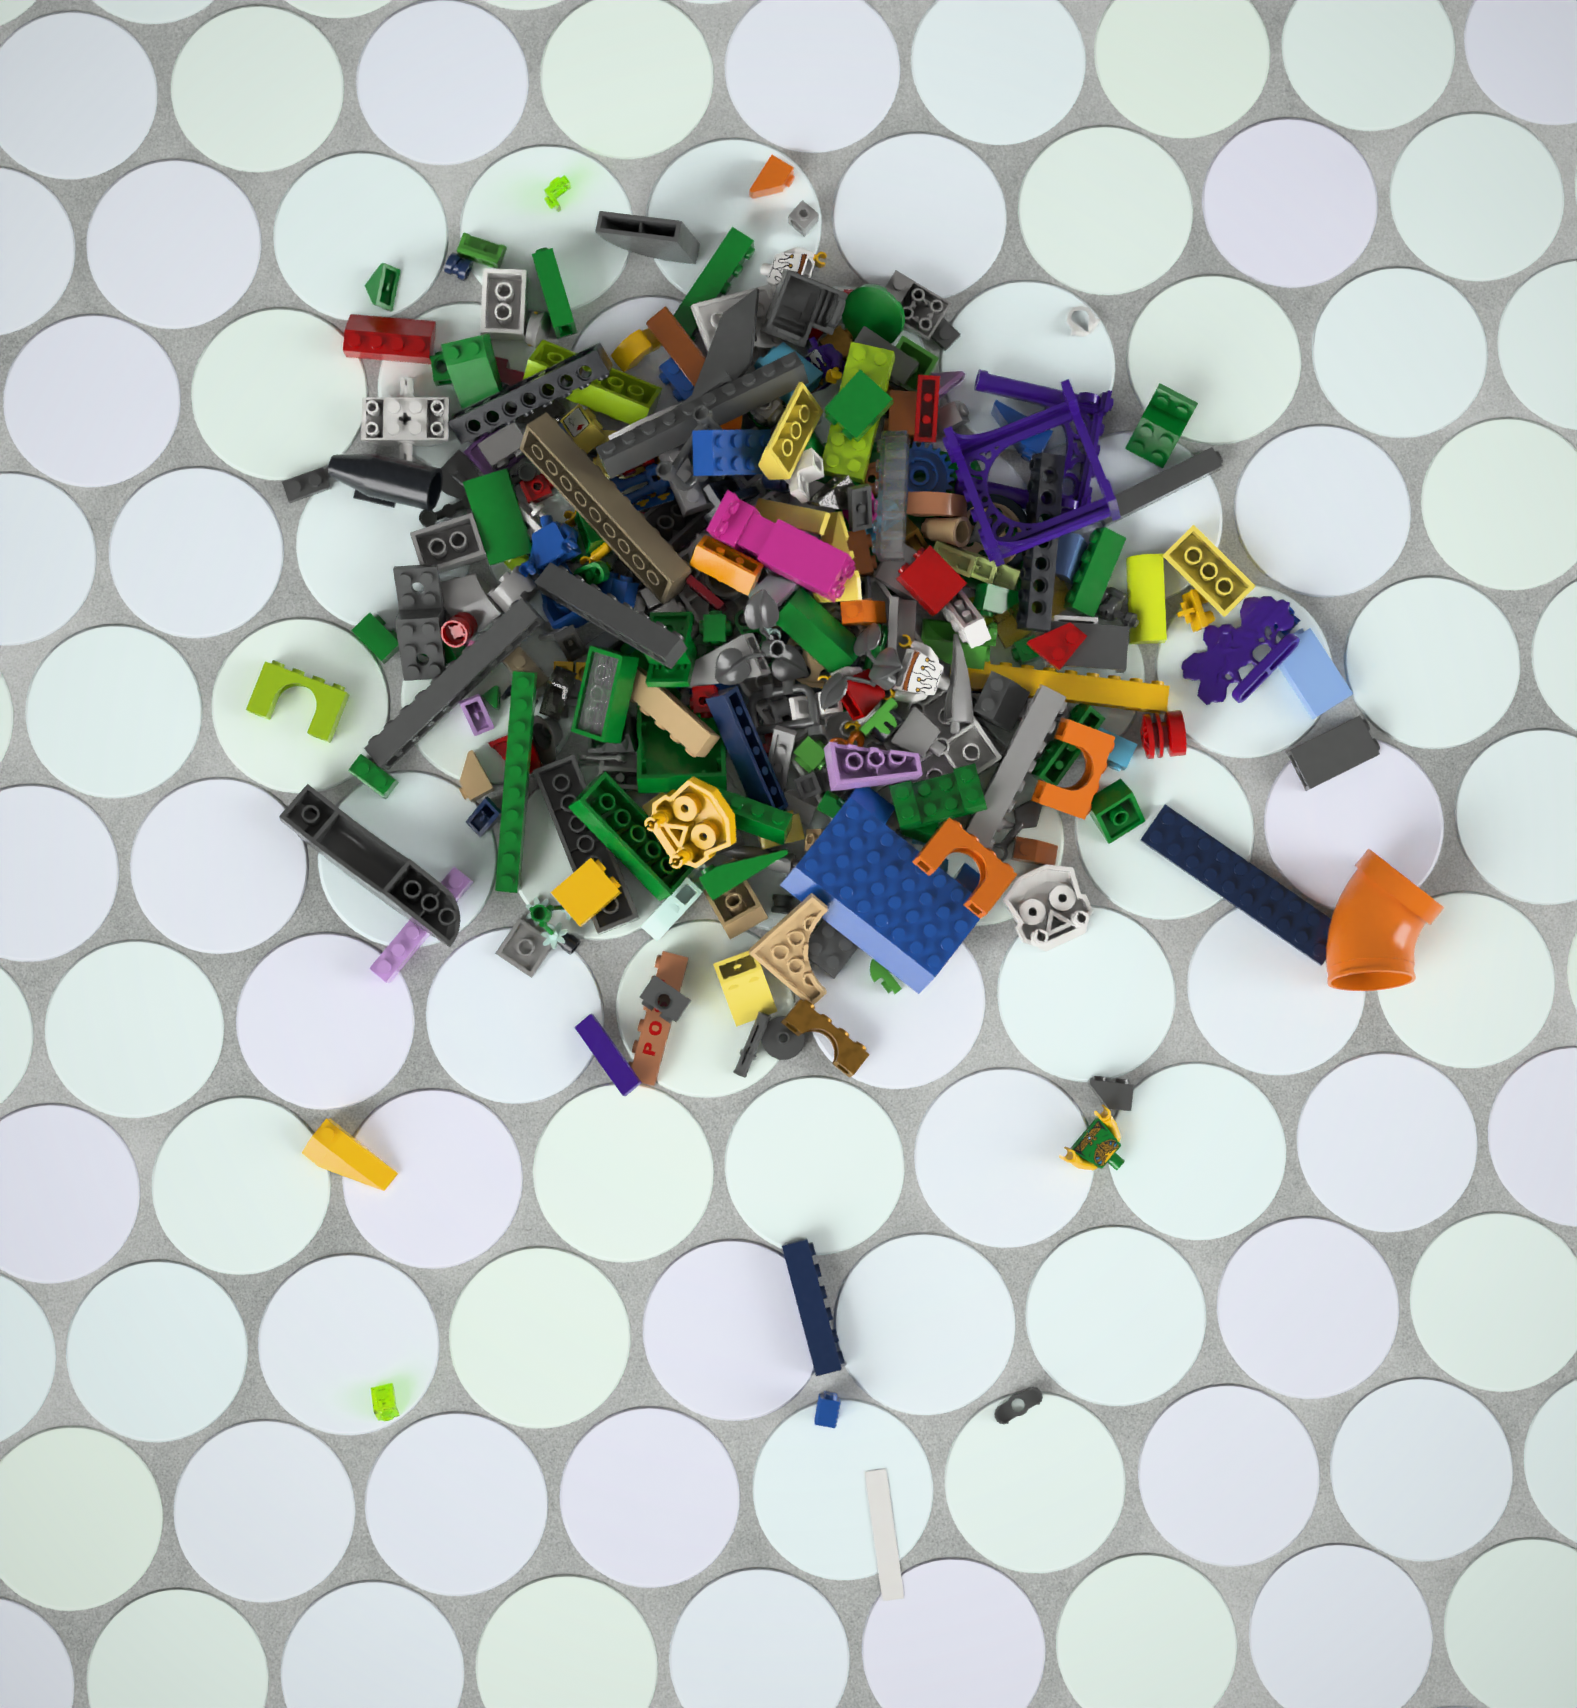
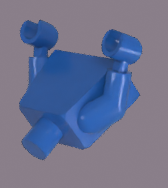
[519,515,581,577]

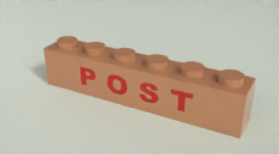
[628,951,689,1086]

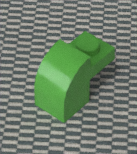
[869,958,902,995]

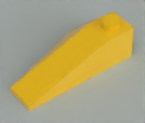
[302,1118,398,1191]

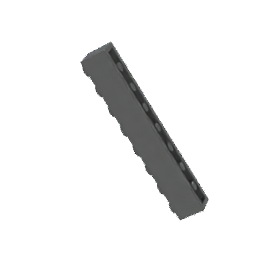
[534,562,687,669]

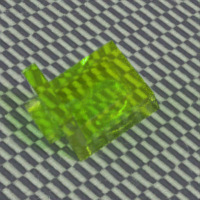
[544,175,571,212]
[371,1383,400,1421]

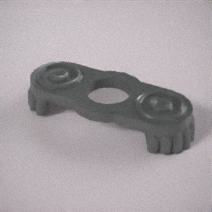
[994,1387,1043,1425]

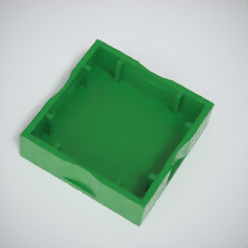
[637,703,727,793]

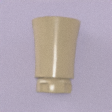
[921,517,971,547]

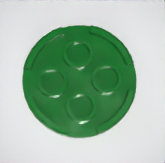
[842,284,905,344]

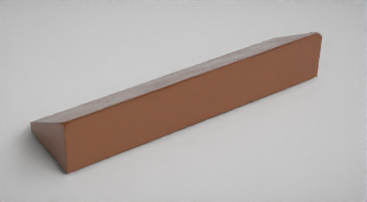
[646,307,706,387]

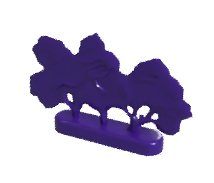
[1181,596,1300,705]

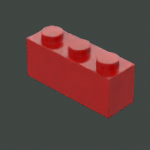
[913,375,940,442]

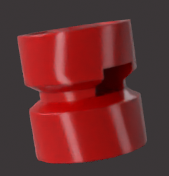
[441,612,478,648]

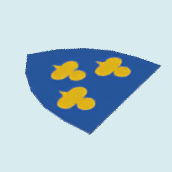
[633,488,674,511]

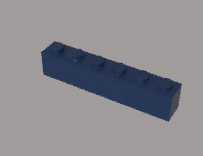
[705,686,789,810]
[782,1238,845,1377]

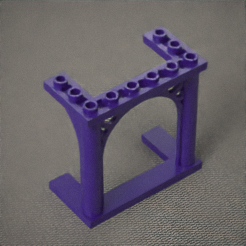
[942,379,1121,567]

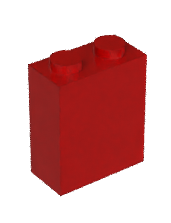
[896,545,967,616]

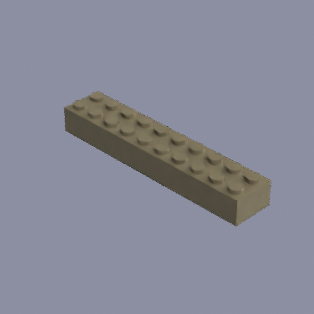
[519,412,692,605]

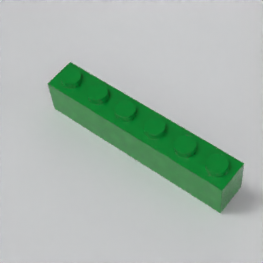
[673,227,756,343]

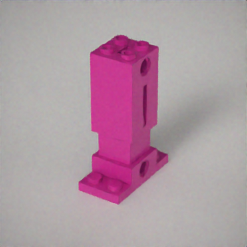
[706,490,856,602]

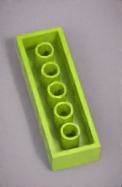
[523,340,663,424]
[822,342,895,484]

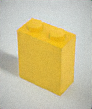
[550,858,621,927]

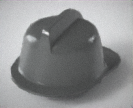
[533,715,563,765]

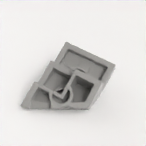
[440,573,503,639]

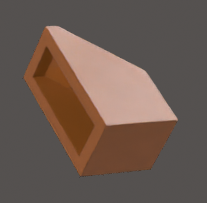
[1011,836,1058,865]

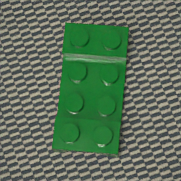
[889,763,987,832]

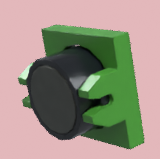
[860,697,905,744]

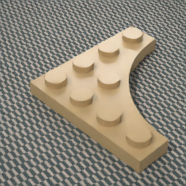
[749,893,828,1005]

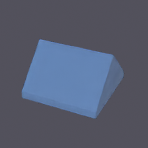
[1037,533,1088,585]

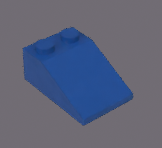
[991,400,1053,462]

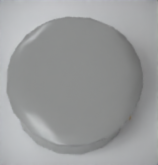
[525,311,551,348]

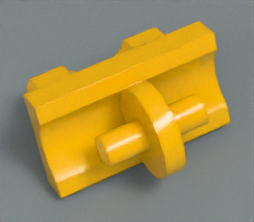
[1177,589,1215,632]

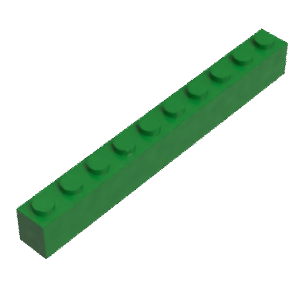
[495,670,538,893]

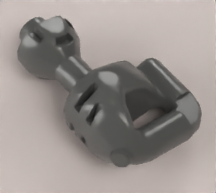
[1096,587,1139,630]

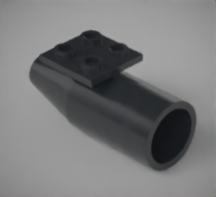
[328,453,443,511]

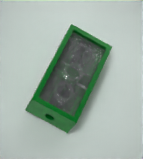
[571,646,639,743]

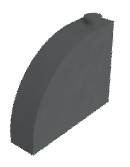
[595,211,700,265]

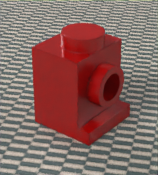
[519,473,555,504]

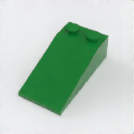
[441,333,503,425]
[699,848,789,901]

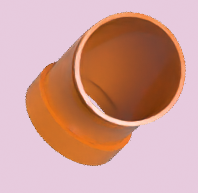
[1326,848,1444,991]

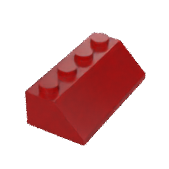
[343,314,436,364]

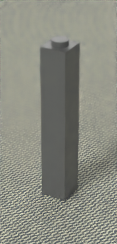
[1101,447,1223,527]

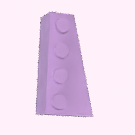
[824,742,923,791]

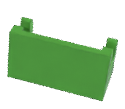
[456,232,507,269]

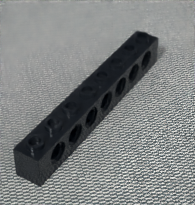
[448,343,613,444]
[1016,452,1066,632]

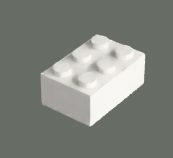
[480,268,529,340]

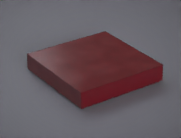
[686,575,728,614]

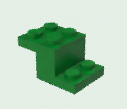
[1125,383,1198,469]
[645,612,698,687]

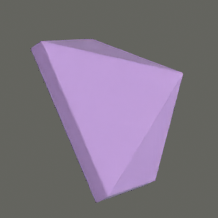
[932,371,965,399]

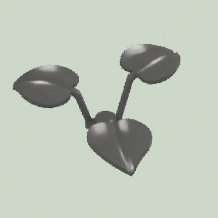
[715,590,808,685]
[820,623,904,711]

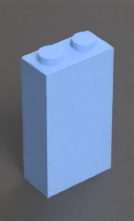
[1278,628,1353,720]

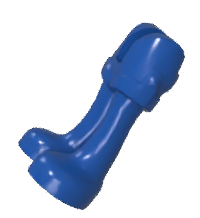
[609,463,670,505]

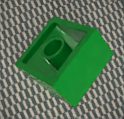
[1089,778,1145,844]

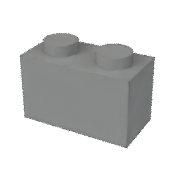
[477,422,524,470]

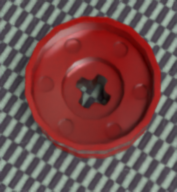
[1140,710,1187,760]

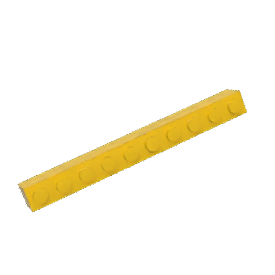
[949,661,1170,715]

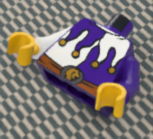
[804,337,846,394]

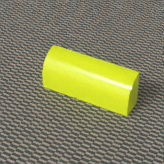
[1126,553,1167,644]

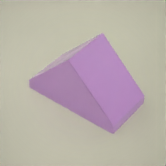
[459,694,495,736]

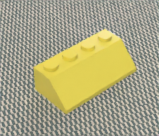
[758,382,823,480]
[1162,525,1256,617]

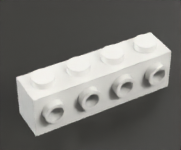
[940,589,991,649]

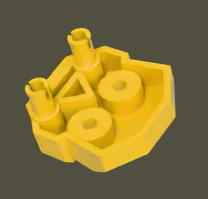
[644,777,736,869]

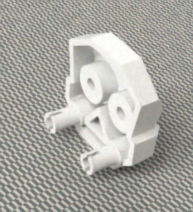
[1002,864,1093,952]

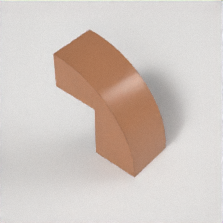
[907,492,967,518]

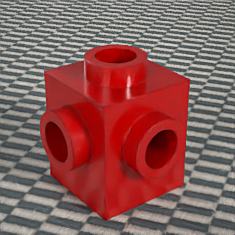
[690,685,718,719]

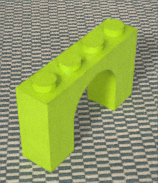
[246,660,350,743]

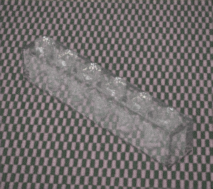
[872,430,910,561]

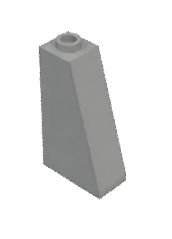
[689,633,771,688]

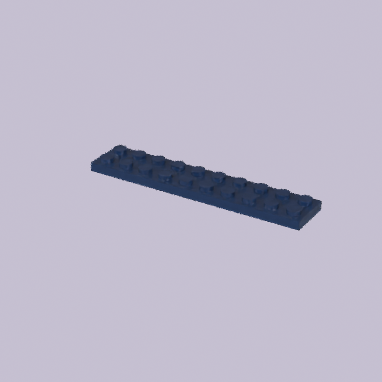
[1139,804,1331,966]

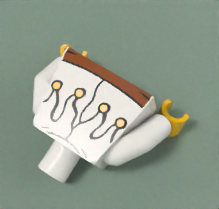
[760,247,827,294]
[883,634,950,703]

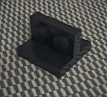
[703,478,760,524]

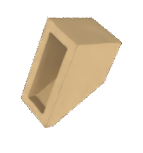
[459,750,495,803]

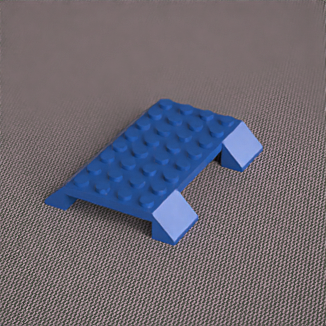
[780,787,980,994]

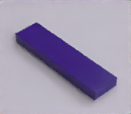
[574,1014,642,1097]

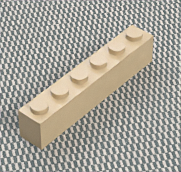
[630,666,720,758]

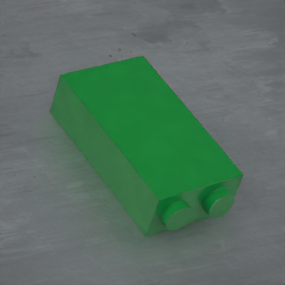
[532,247,577,339]

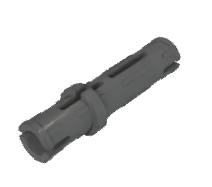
[733,1011,771,1078]

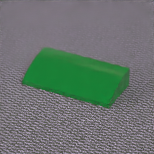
[463,468,532,566]

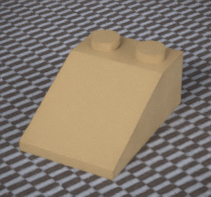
[703,858,768,939]

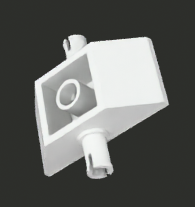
[361,377,449,462]

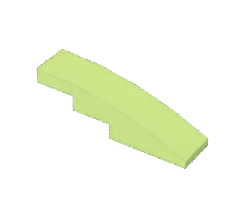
[934,541,1020,591]

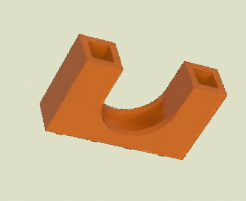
[1031,717,1115,820]
[912,817,1018,919]

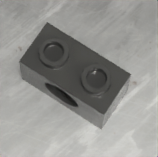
[639,975,692,1023]

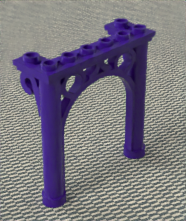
[954,369,1114,515]

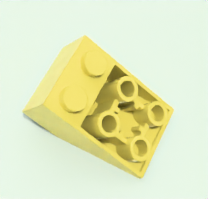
[713,951,778,1027]

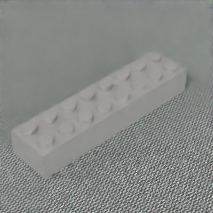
[964,684,1067,849]

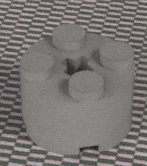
[488,566,539,613]

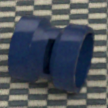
[444,252,473,281]

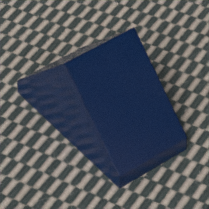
[466,796,502,837]

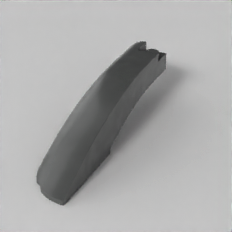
[279,784,461,948]

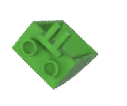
[921,618,997,670]

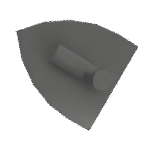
[441,450,479,499]

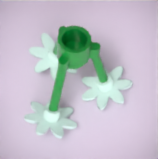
[526,897,572,949]

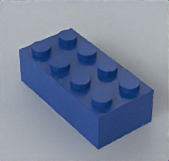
[692,430,771,476]

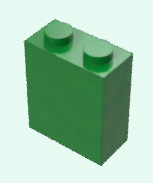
[824,369,894,442]

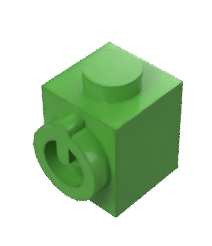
[794,736,826,773]

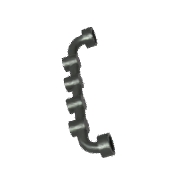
[419,463,536,527]

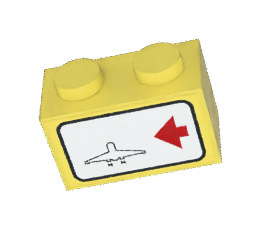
[560,404,606,453]

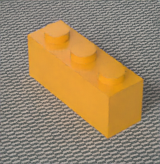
[689,534,764,596]

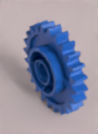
[885,442,955,507]

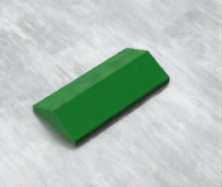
[776,586,858,674]

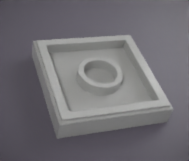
[495,917,552,978]

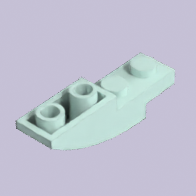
[641,863,707,941]

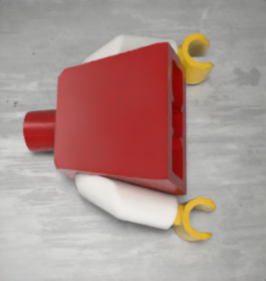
[817,666,885,735]

